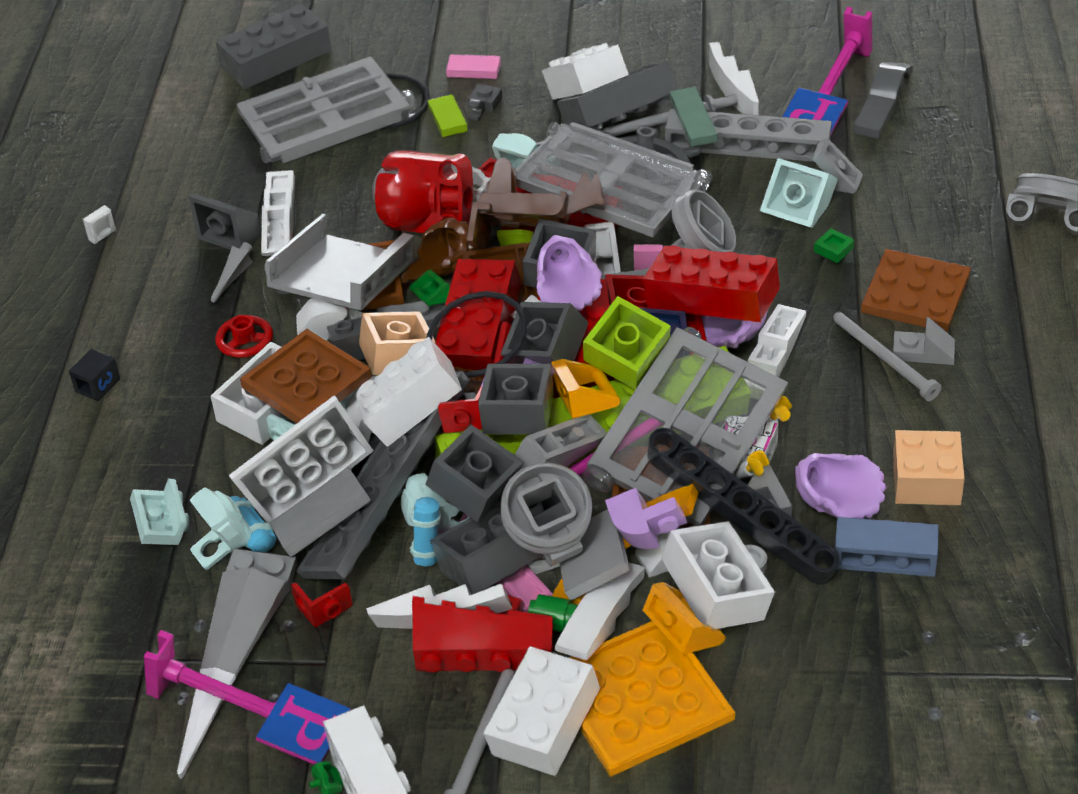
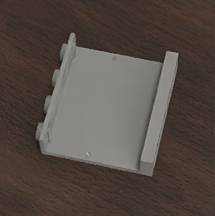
[264,214,414,310]

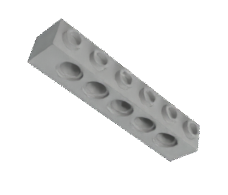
[665,109,831,162]

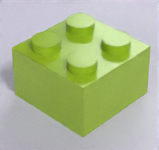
[583,296,671,390]

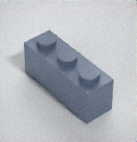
[835,517,938,577]

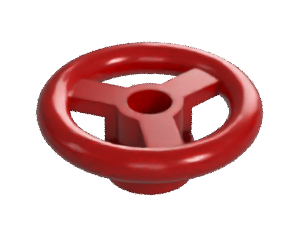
[215,315,273,358]

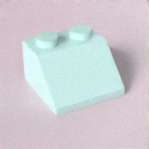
[760,158,838,228]

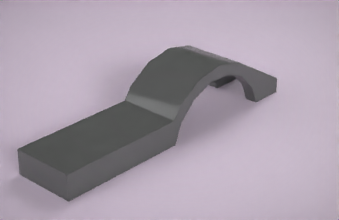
[853,60,914,139]

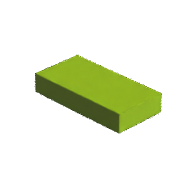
[428,94,468,137]

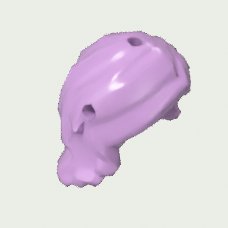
[536,235,602,311]
[701,310,768,349]
[795,453,887,519]

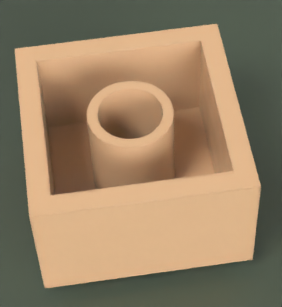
[359,311,435,375]
[893,430,964,505]

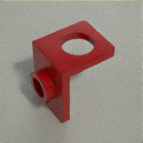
[438,386,482,433]
[291,582,353,628]

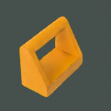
[551,359,621,419]
[642,582,726,654]

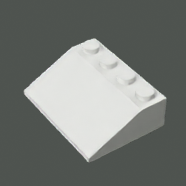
[229,395,373,527]

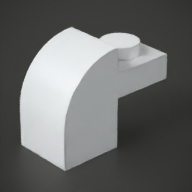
[296,298,362,341]

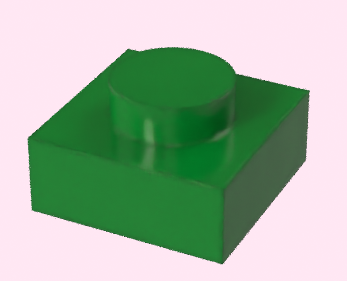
[814,229,855,263]

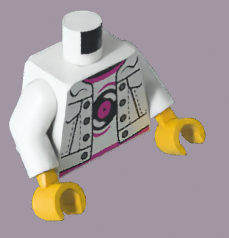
[700,396,792,483]

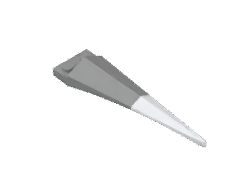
[177,549,298,779]

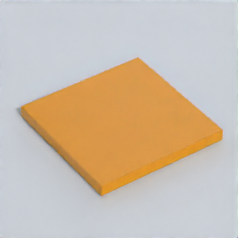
[569,621,735,777]

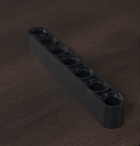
[647,428,840,584]

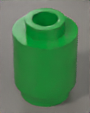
[528,594,578,633]

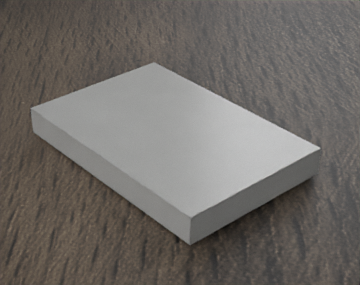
[270,467,371,557]
[560,509,630,600]

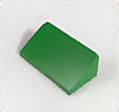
[409,269,450,306]

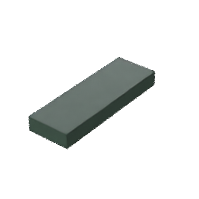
[670,87,717,146]

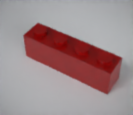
[412,596,554,672]

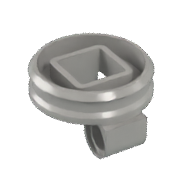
[1006,173,1078,235]
[669,189,736,252]
[501,463,592,566]

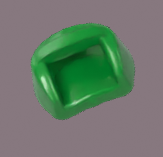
[308,761,343,794]

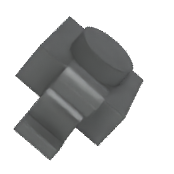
[468,84,502,120]

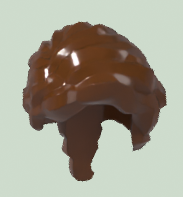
[400,217,476,284]

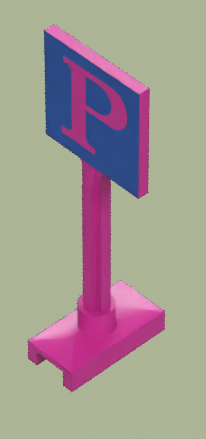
[782,7,872,135]
[144,630,351,764]

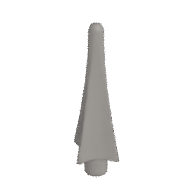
[211,242,253,303]

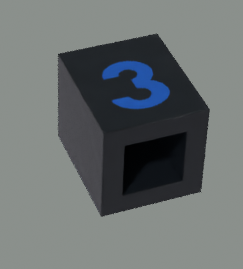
[69,349,120,401]

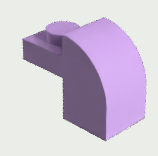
[605,488,687,549]

